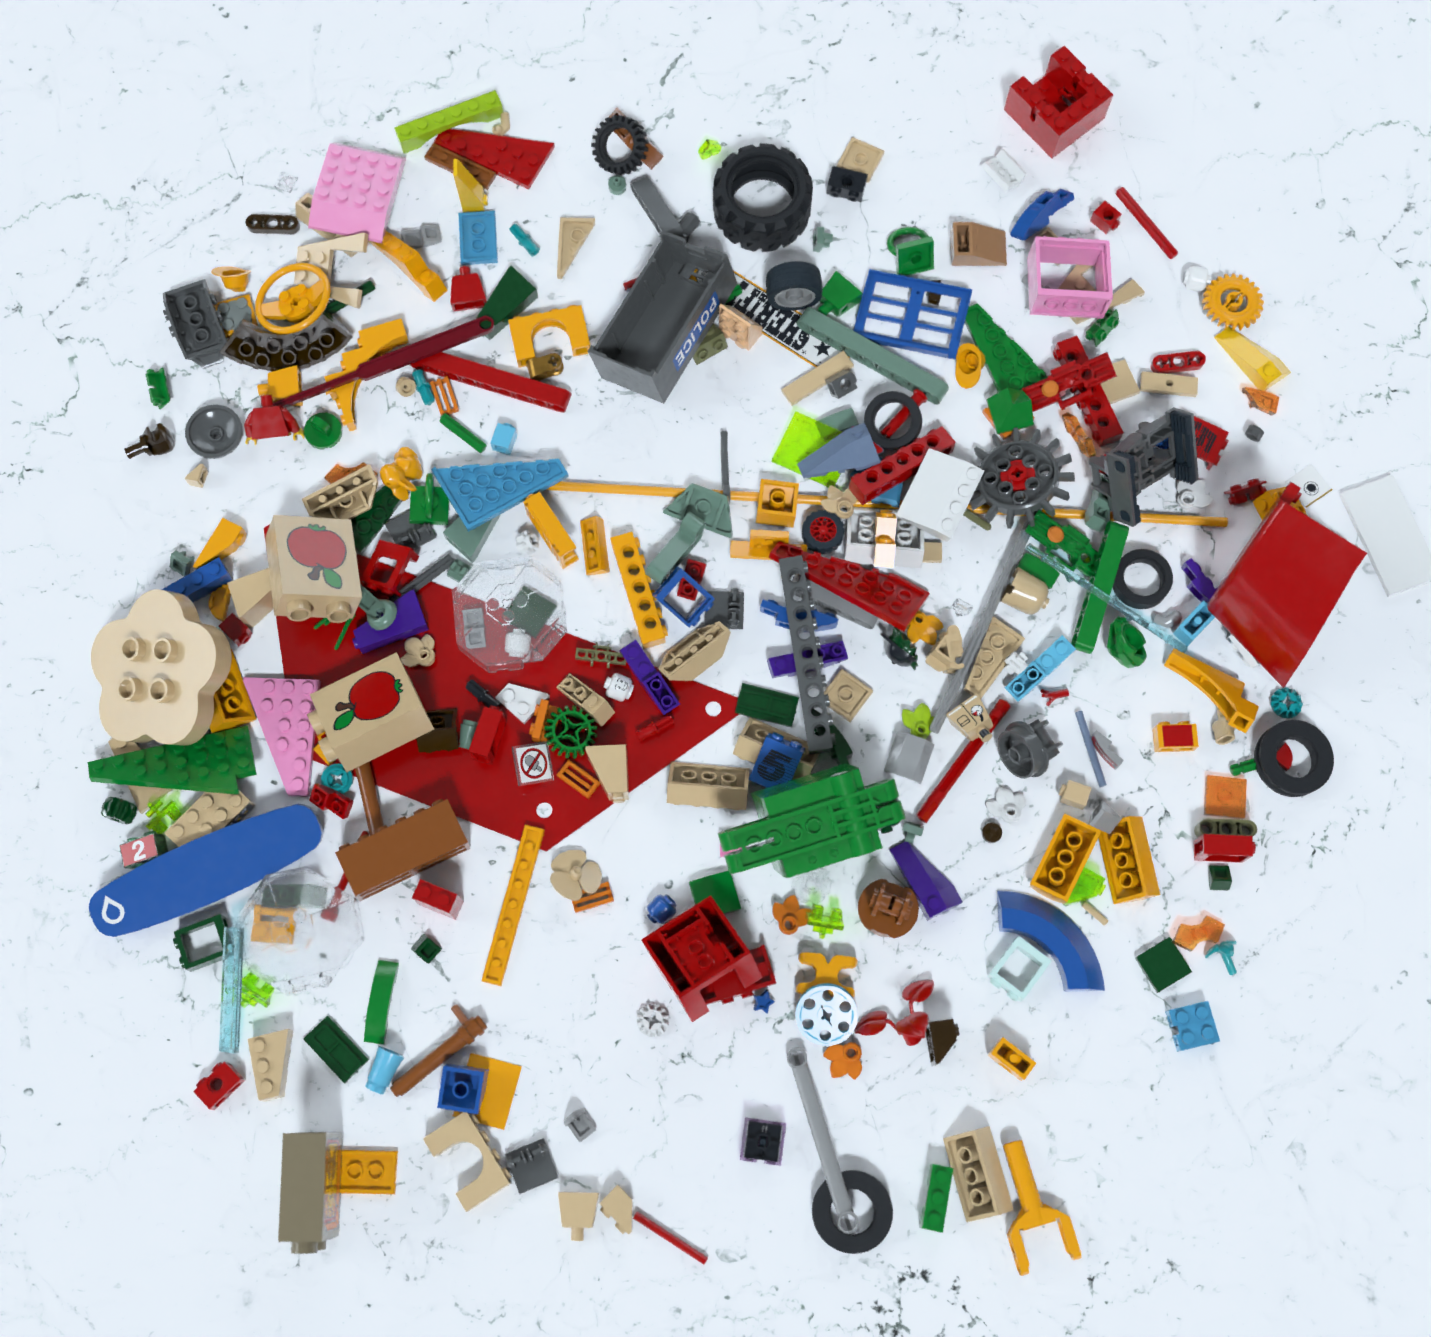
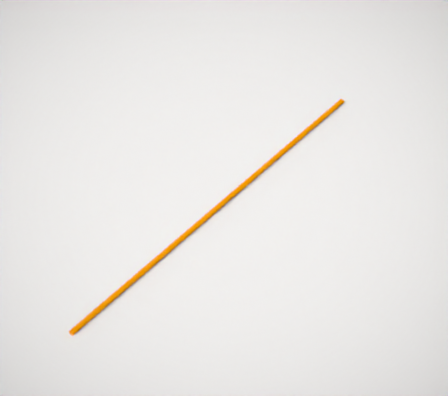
[546,481,1228,527]

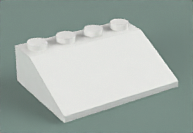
[896,448,984,542]
[845,507,924,569]

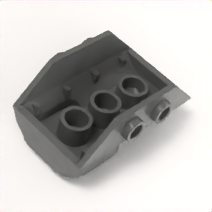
[162,279,227,369]

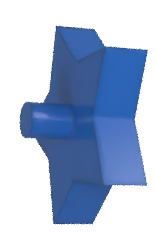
[753,990,775,1014]

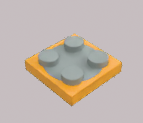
[215,294,258,338]

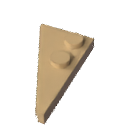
[557,217,596,279]

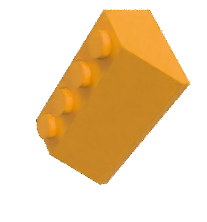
[210,649,256,733]
[1099,816,1161,904]

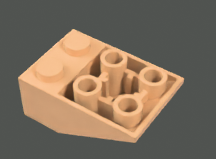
[719,304,762,351]

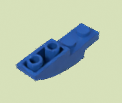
[1010,189,1075,241]
[760,599,839,632]

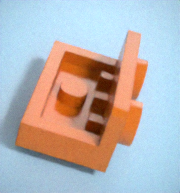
[529,699,559,746]

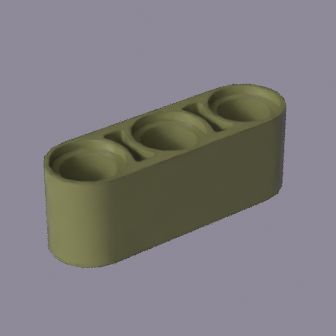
[1194,818,1257,838]

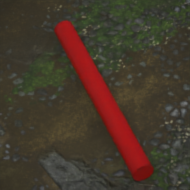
[633,1211,708,1265]

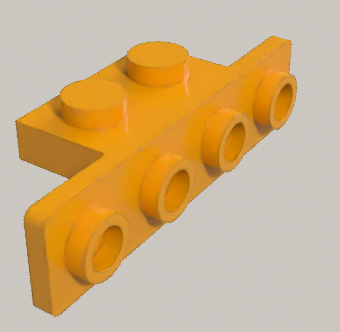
[730,529,807,560]

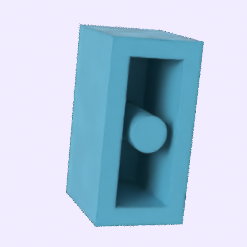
[1173,600,1215,647]

